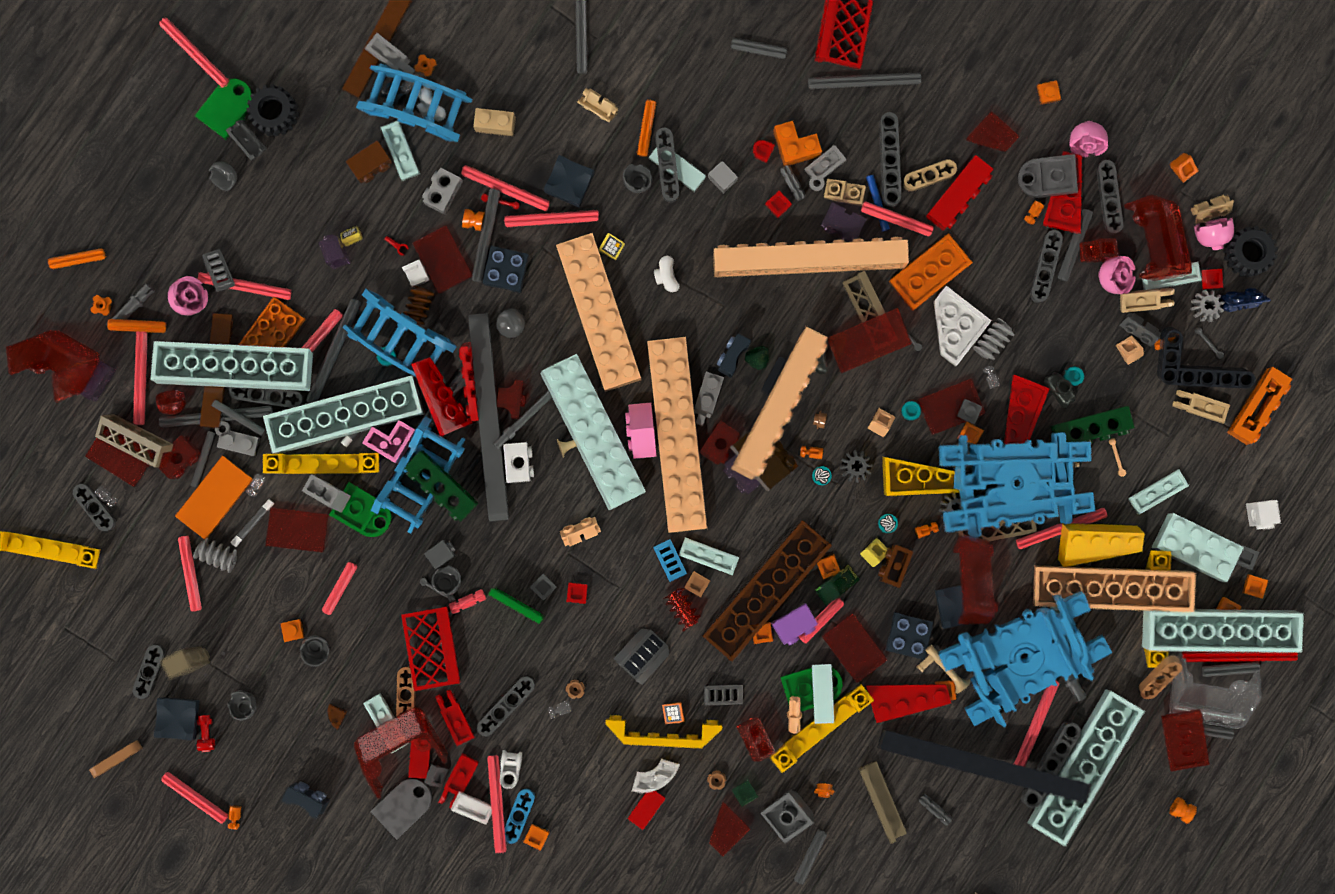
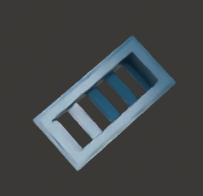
[653,539,687,582]

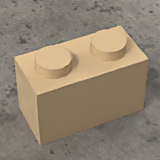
[473,108,516,136]

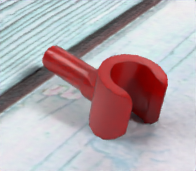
[384,236,409,256]

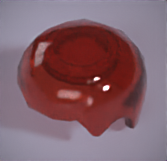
[156,390,186,415]

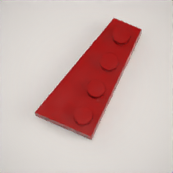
[1043,151,1082,234]
[459,342,479,421]
[411,357,473,436]
[1004,375,1050,444]
[866,684,951,723]

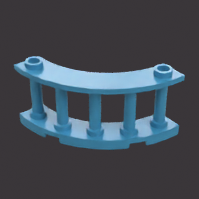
[356,64,472,142]
[343,288,457,381]
[371,416,465,534]

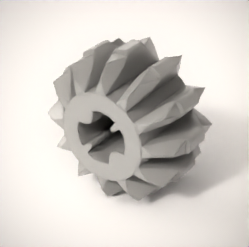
[1190,290,1224,322]

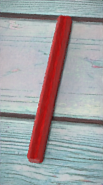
[1181,651,1298,662]

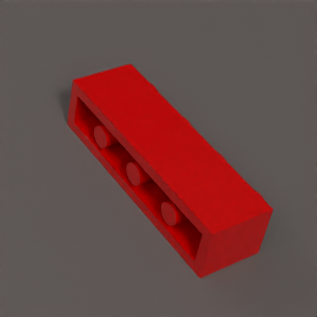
[926,155,993,231]

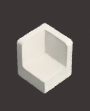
[402,260,430,288]

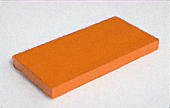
[889,233,973,310]
[175,456,254,539]

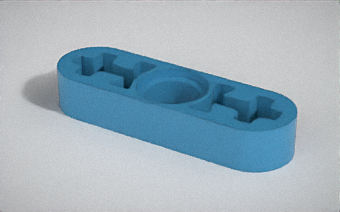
[505,788,535,844]

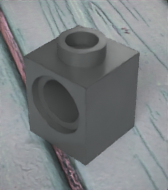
[424,540,456,569]

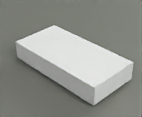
[451,791,492,825]

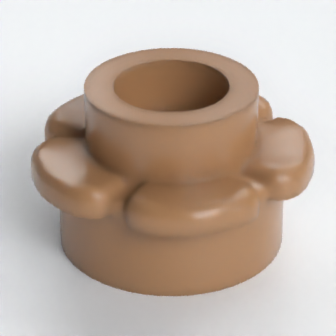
[813,411,827,429]
[566,680,585,699]
[707,770,726,790]

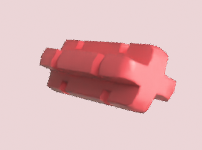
[449,590,486,614]

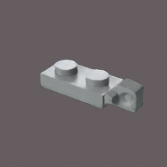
[365,33,415,75]
[694,372,724,426]

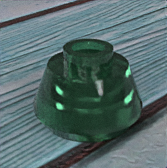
[744,346,769,370]

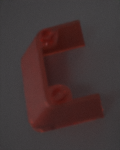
[1124,195,1192,281]
[6,330,100,402]
[953,536,998,624]
[354,707,448,799]

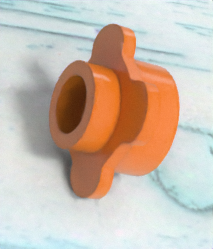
[414,55,436,77]
[91,295,112,316]
[814,783,835,798]

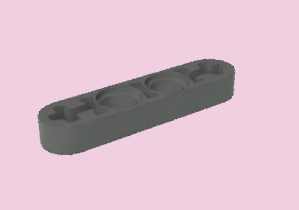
[656,128,679,203]
[1096,160,1123,235]
[1030,230,1063,303]
[229,387,304,408]
[477,676,535,736]

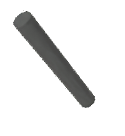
[211,399,265,435]
[190,431,215,488]

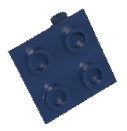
[1220,288,1271,312]

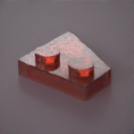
[966,111,1020,152]
[709,802,750,856]

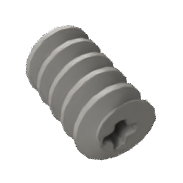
[973,318,1015,360]
[193,537,237,573]

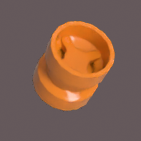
[462,209,485,231]
[1169,797,1197,824]

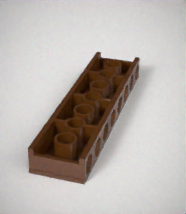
[702,520,832,661]

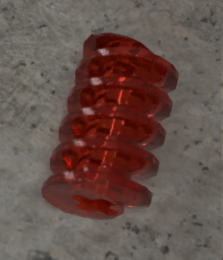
[663,588,701,631]

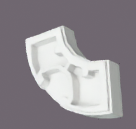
[632,759,680,793]

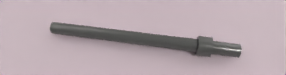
[493,390,552,449]

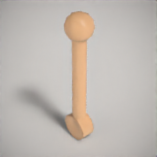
[1109,438,1126,477]

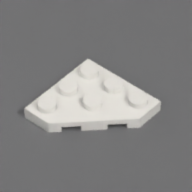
[934,286,992,366]

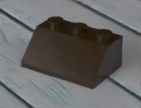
[730,430,798,492]

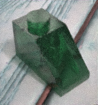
[815,564,860,605]

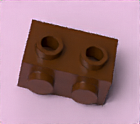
[346,140,392,183]
[878,545,913,588]

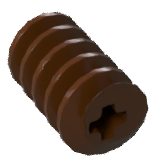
[403,286,434,326]

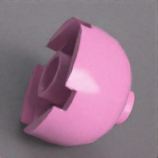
[1069,121,1108,157]
[1194,218,1234,250]
[1099,256,1136,294]
[168,276,208,316]

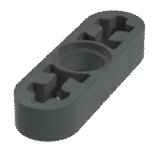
[73,484,116,531]
[133,644,166,699]

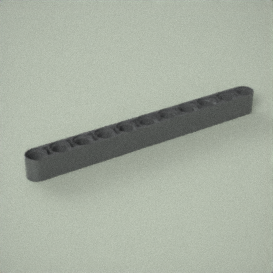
[469,313,509,522]

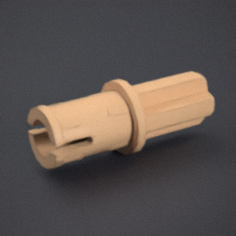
[787,696,802,733]

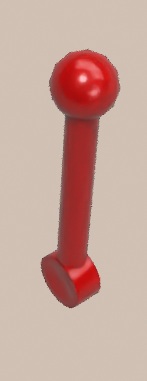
[481,194,520,209]

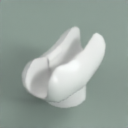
[416,87,446,121]
[654,256,679,292]

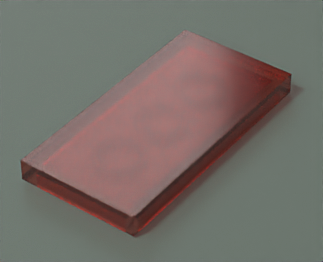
[827,308,912,373]

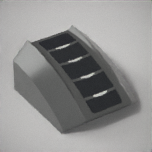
[614,628,670,685]

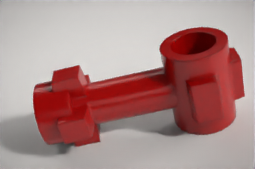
[197,715,215,752]

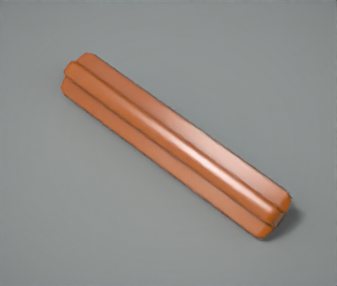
[637,100,656,156]
[48,249,106,269]
[107,319,166,333]

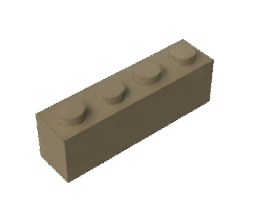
[161,646,210,679]

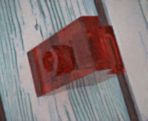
[1079,238,1119,263]
[497,380,526,420]

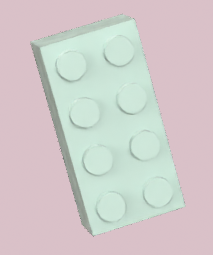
[1151,513,1244,582]

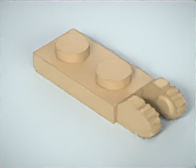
[1120,288,1174,313]
[1172,390,1230,424]

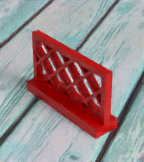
[814,0,873,69]
[401,606,460,691]

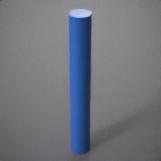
[866,175,890,232]

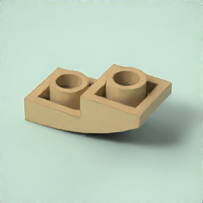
[824,179,867,206]

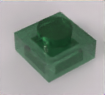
[731,780,758,807]

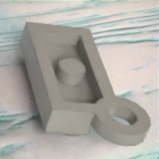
[805,145,847,191]
[215,421,260,456]

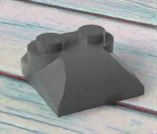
[761,790,815,843]

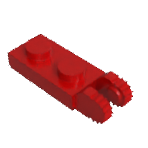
[436,689,475,746]
[439,753,479,809]

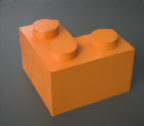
[773,121,822,166]

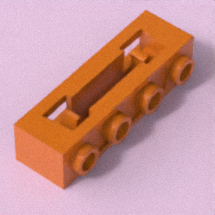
[1227,367,1292,445]

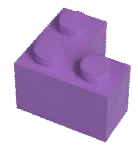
[771,604,818,645]

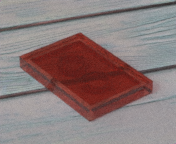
[413,225,472,294]
[918,379,986,435]
[85,426,156,487]
[265,508,329,553]
[822,613,887,683]
[1161,709,1210,771]

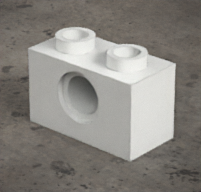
[503,442,534,483]
[1246,500,1281,529]

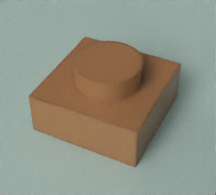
[684,571,710,597]

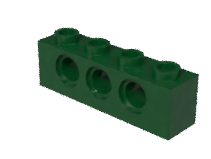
[1051,406,1135,443]
[404,450,479,522]

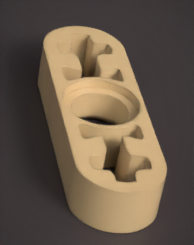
[903,160,957,191]

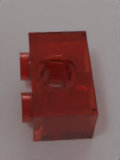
[699,420,740,466]
[158,435,201,479]
[736,717,776,762]

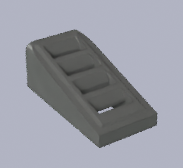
[202,249,235,292]
[704,685,743,705]

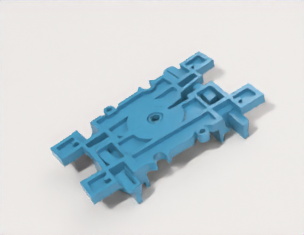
[939,433,1095,538]
[938,591,1112,727]

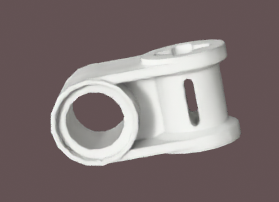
[500,750,522,789]

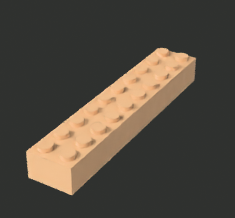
[713,237,909,277]
[647,337,707,533]

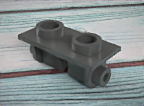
[1119,312,1161,347]

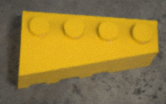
[882,456,959,496]
[1058,523,1145,567]

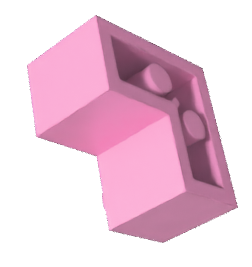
[625,403,656,459]
[362,420,416,464]

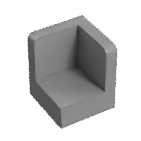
[708,161,738,194]

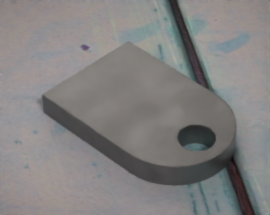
[1018,154,1078,198]
[370,778,432,840]

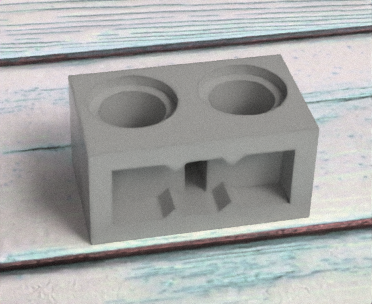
[422,168,463,215]
[302,474,351,513]

